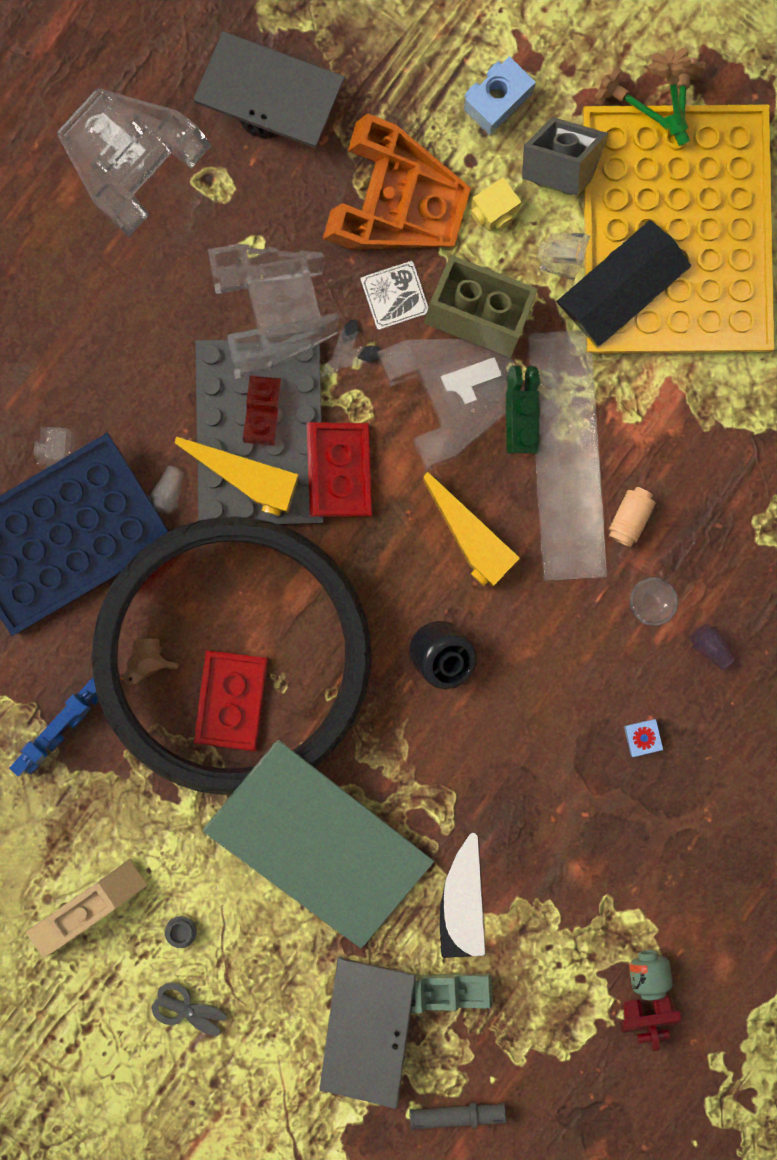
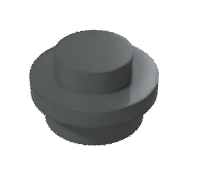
[165,916,197,948]

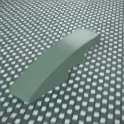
[411,974,493,1013]

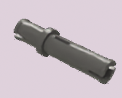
[409,1102,506,1131]

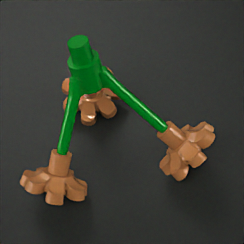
[594,48,706,146]

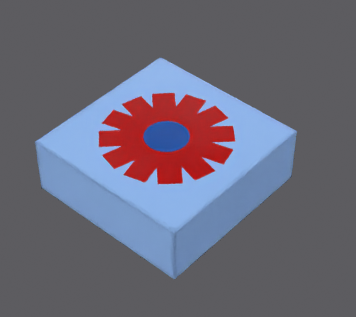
[624,719,663,757]

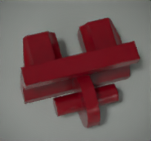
[620,995,682,1051]

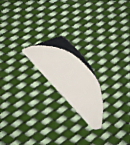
[440,833,485,958]

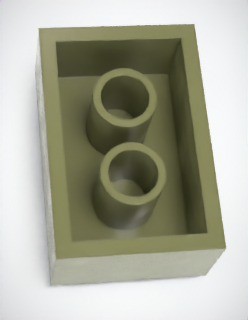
[424,254,538,358]

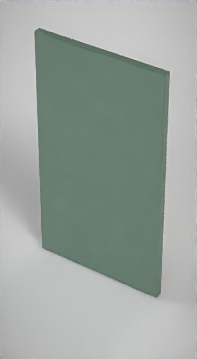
[202,739,434,948]

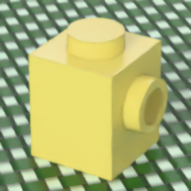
[470,177,521,231]

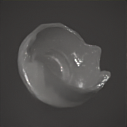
[630,577,678,626]

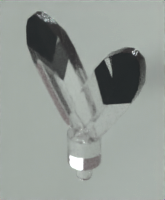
[320,320,382,378]

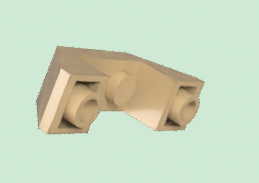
[26,859,148,958]

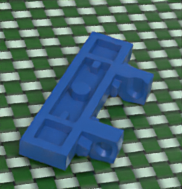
[9,678,99,777]

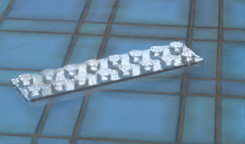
[528,330,607,581]

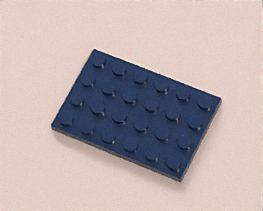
[0,432,170,636]

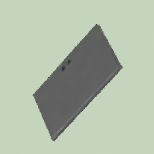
[193,31,346,149]
[319,957,416,1109]

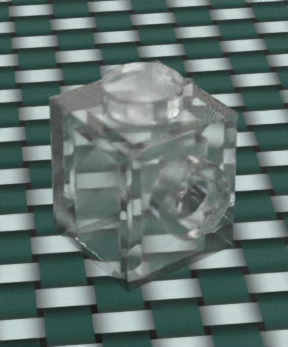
[34,427,78,468]

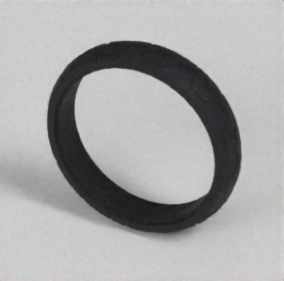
[91,516,372,795]

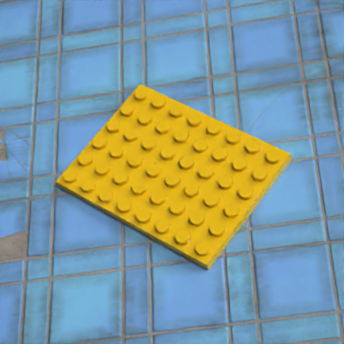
[582,105,774,354]

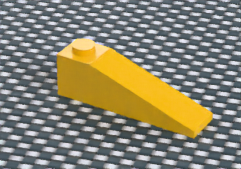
[175,437,299,516]
[423,472,519,587]

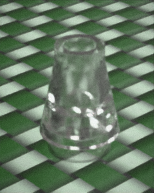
[149,466,184,515]

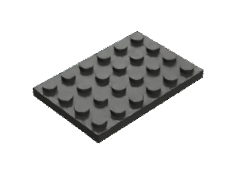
[195,338,324,525]

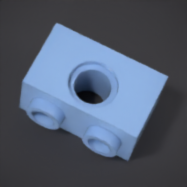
[464,56,536,135]

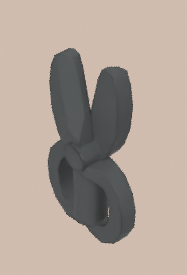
[151,982,227,1036]

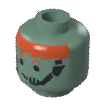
[629,950,673,1000]

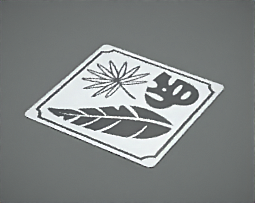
[361,261,428,329]

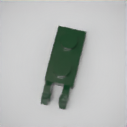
[506,366,540,454]

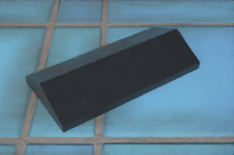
[556,220,691,348]

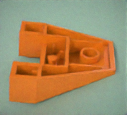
[323,113,471,249]

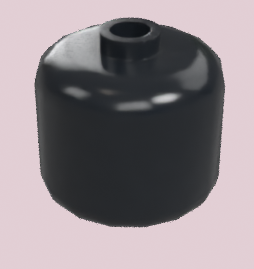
[409,620,477,690]

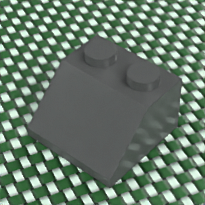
[522,117,608,196]

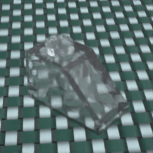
[536,233,590,280]

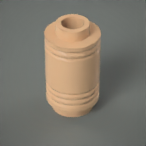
[609,487,656,547]

